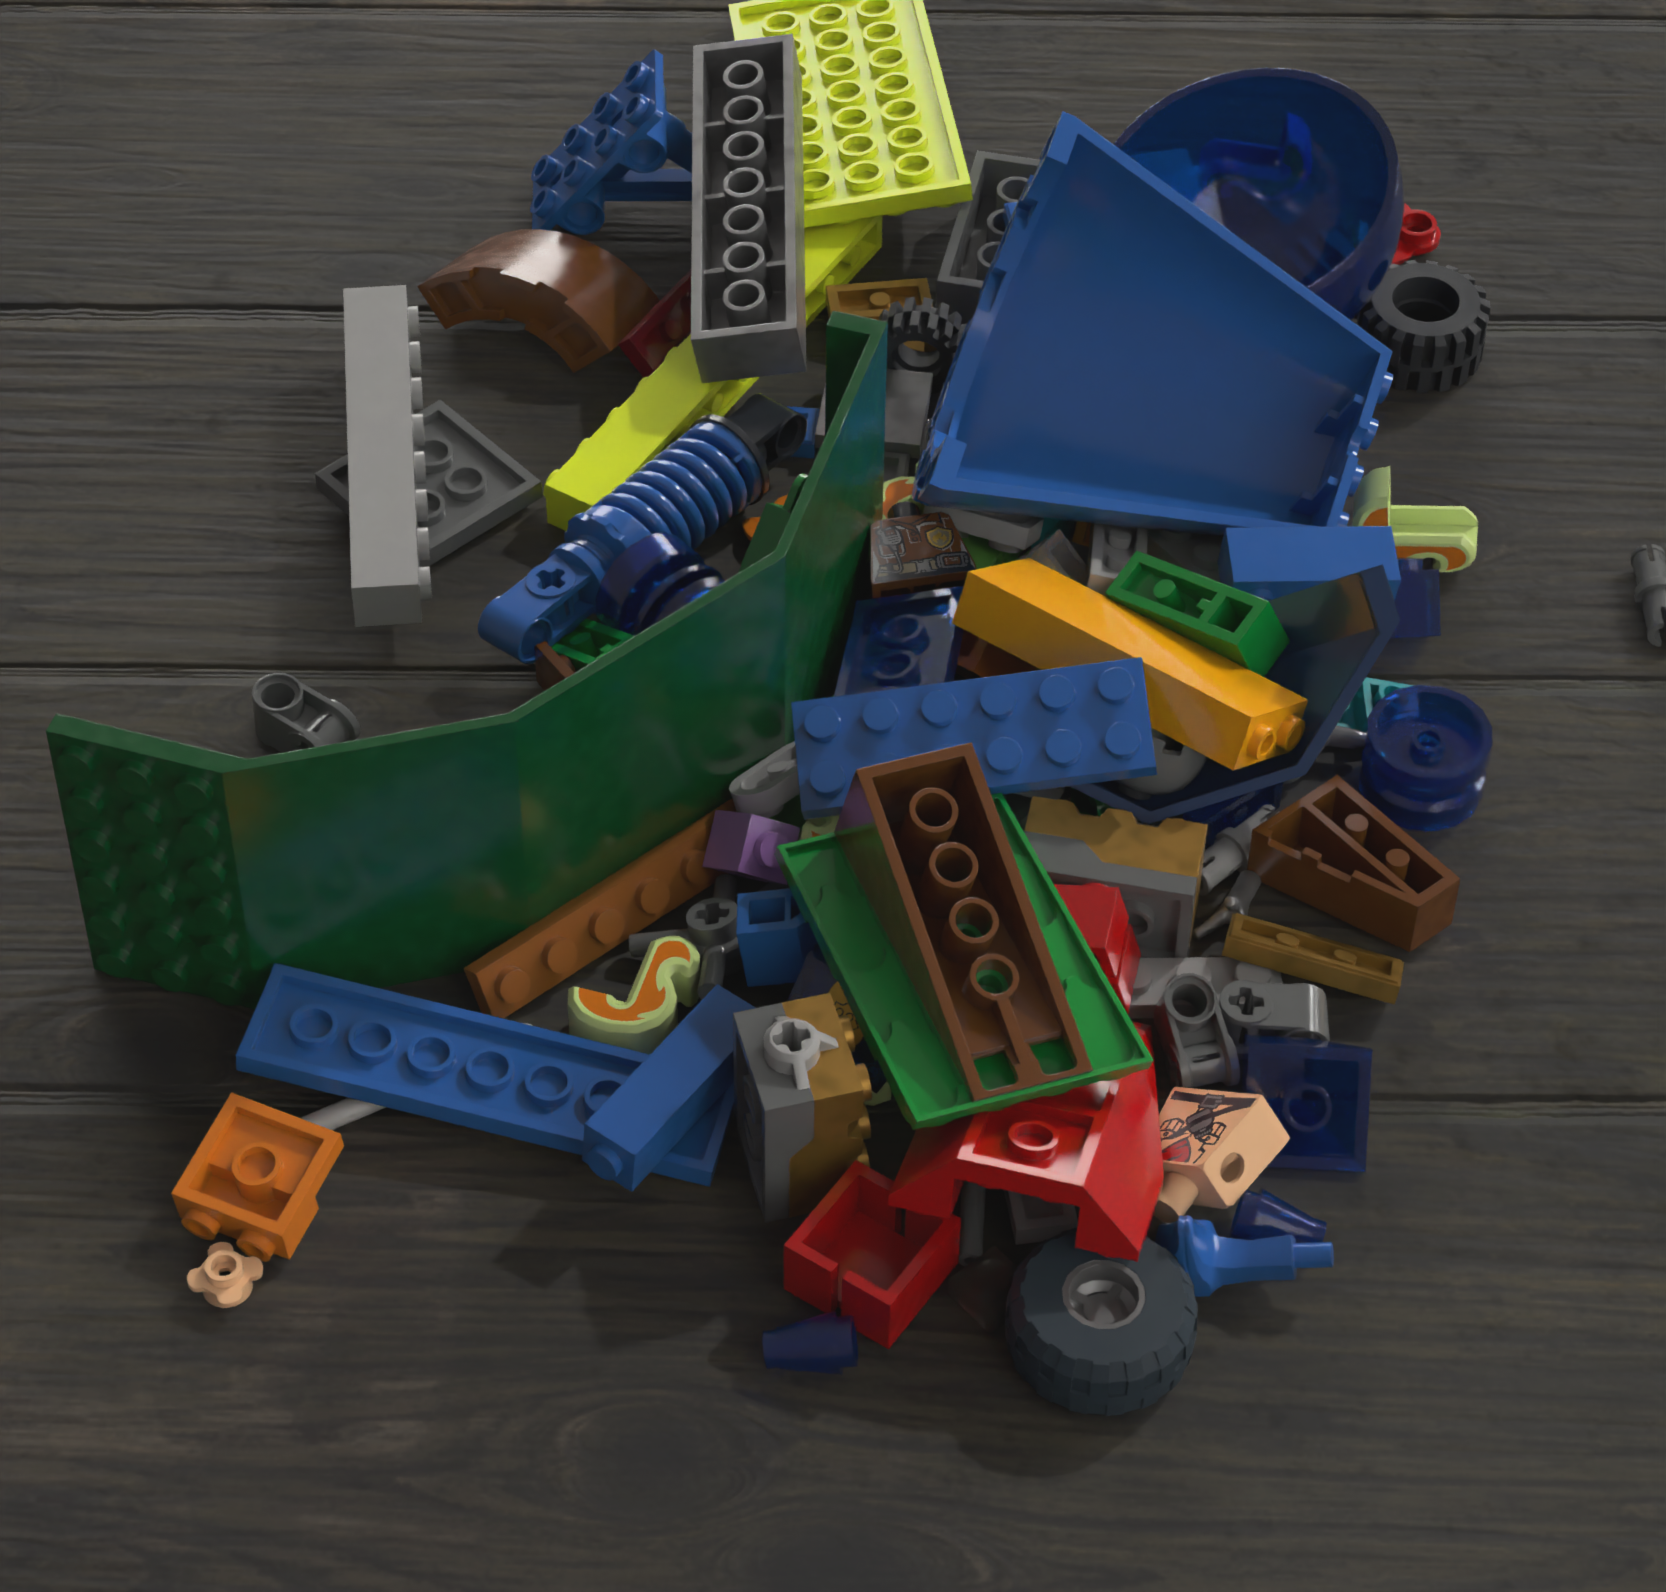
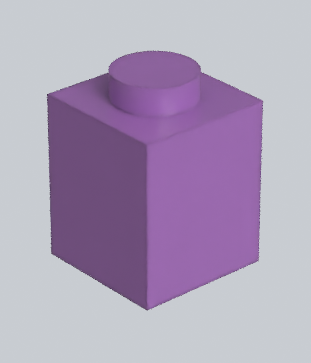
[702,810,800,885]

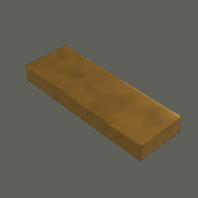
[1222,913,1404,1005]

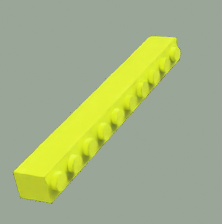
[543,215,882,531]

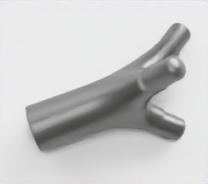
[1192,870,1261,940]

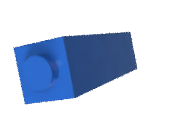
[582,984,756,1192]

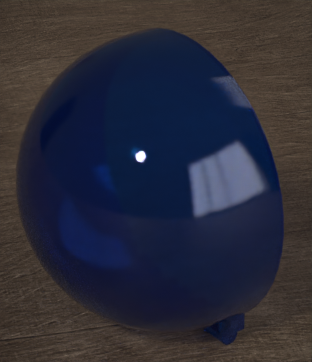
[1113,68,1404,320]

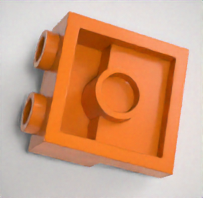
[171,1092,344,1262]

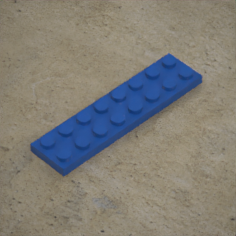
[236,963,734,1187]

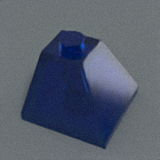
[1241,1035,1373,1172]

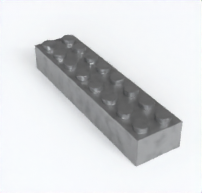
[691,34,806,383]

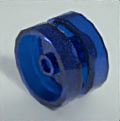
[1359,685,1493,831]

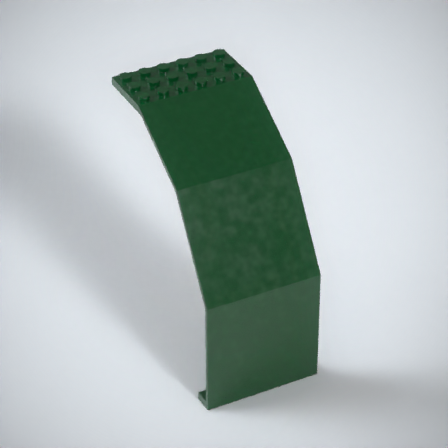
[46,311,888,1009]

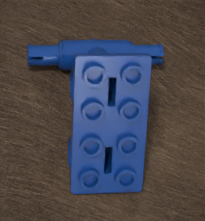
[530,49,692,235]

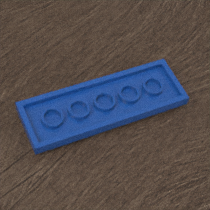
[791,657,1157,820]

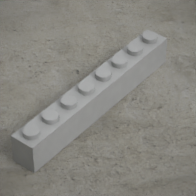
[343,285,432,627]

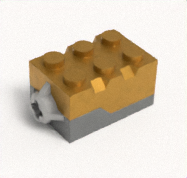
[1024,796,1208,958]
[733,993,872,1223]

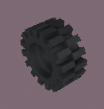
[879,297,966,394]

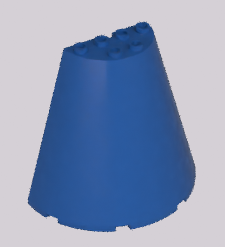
[912,111,1393,536]

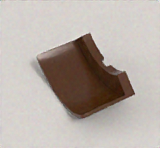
[417,229,660,373]

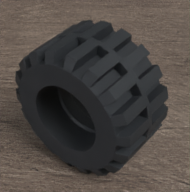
[1357,260,1490,393]

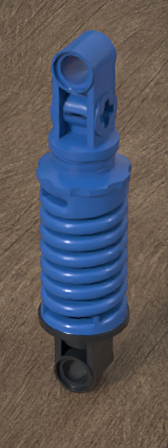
[478,393,807,664]

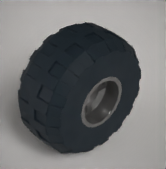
[1005,1228,1198,1416]

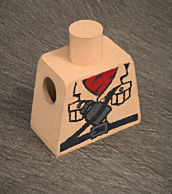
[1153,1087,1290,1223]

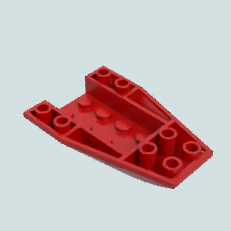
[887,1021,1164,1262]

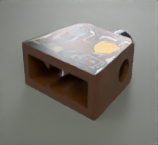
[871,501,977,624]

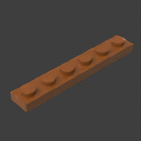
[464,799,737,1019]

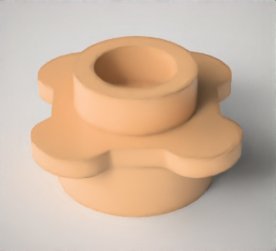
[187,1242,263,1308]

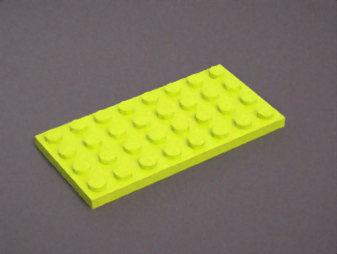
[728,0,973,228]

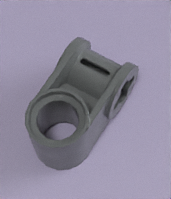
[252,673,361,753]
[1153,973,1240,1089]
[1219,980,1330,1063]

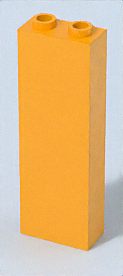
[952,558,1308,771]

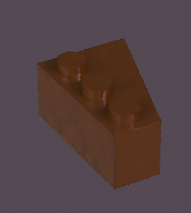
[1247,775,1460,952]

